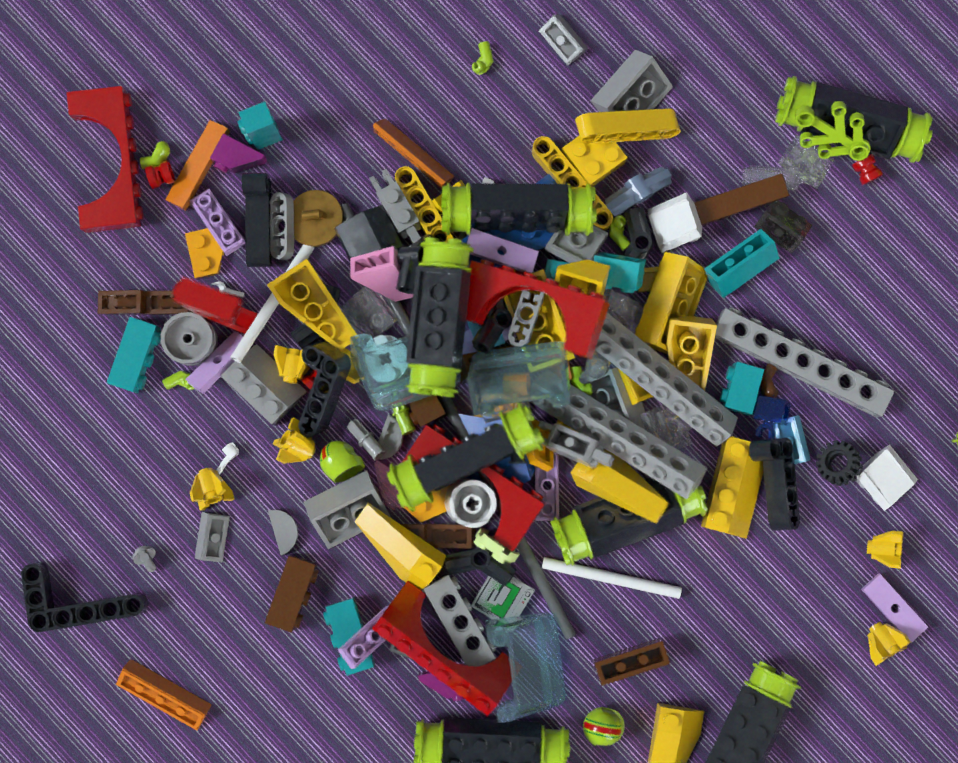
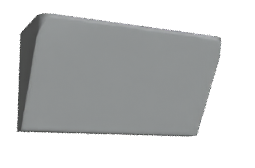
[539,14,588,65]
[195,512,230,562]

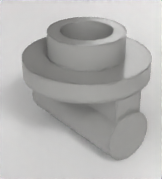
[132,546,156,572]

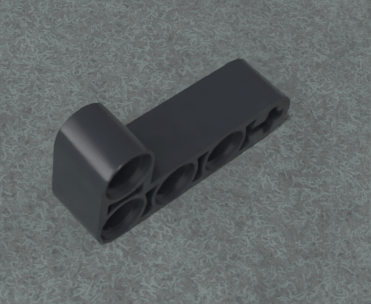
[242,173,272,267]
[298,341,351,438]
[749,438,800,531]

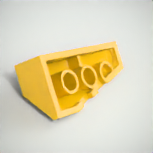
[267,259,359,350]
[555,259,610,331]
[666,316,717,391]
[571,449,669,524]
[355,503,446,590]
[648,703,704,763]

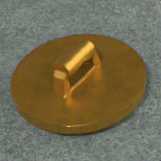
[293,190,343,247]

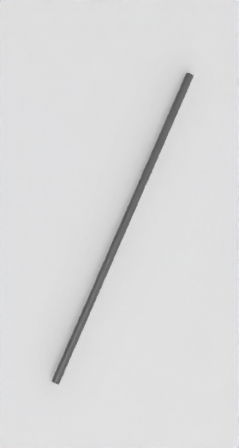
[341,203,576,640]

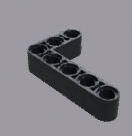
[21,563,149,632]

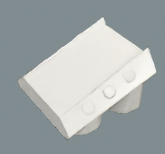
[648,192,702,253]
[856,445,918,511]

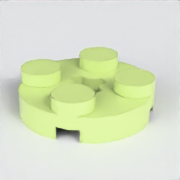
[474,528,520,564]

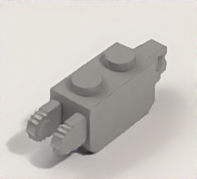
[369,169,422,244]
[538,421,614,468]

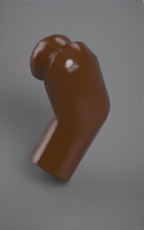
[759,364,778,399]

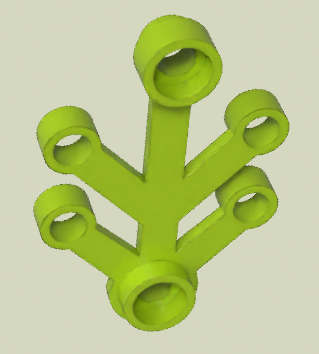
[795,101,871,161]

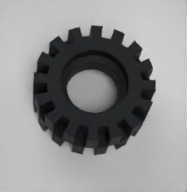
[816,440,863,486]

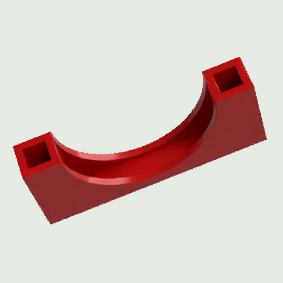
[66,86,144,233]
[466,259,610,360]
[172,277,258,334]
[402,424,546,552]
[372,581,521,716]

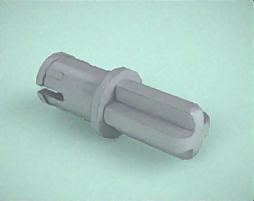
[347,419,386,461]

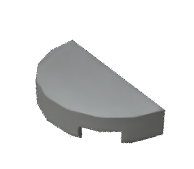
[378,414,404,460]
[268,510,299,556]

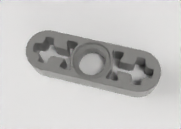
[270,192,294,260]
[508,290,545,347]

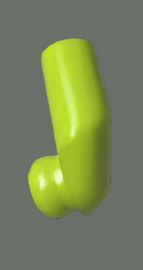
[472,41,493,75]
[140,141,170,169]
[609,215,631,251]
[570,366,593,396]
[162,371,195,390]

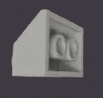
[591,50,673,112]
[221,344,307,426]
[583,367,652,431]
[304,470,391,549]

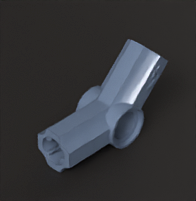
[605,167,672,217]

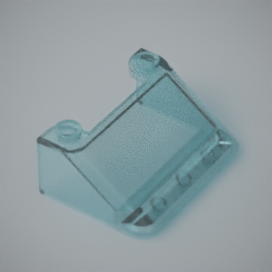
[351,334,461,411]
[467,341,571,417]
[485,613,566,723]

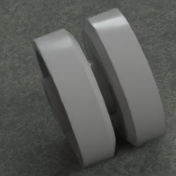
[161,312,218,366]

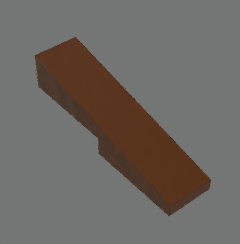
[694,173,790,226]
[98,290,193,315]
[401,524,476,549]

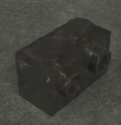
[754,200,812,254]

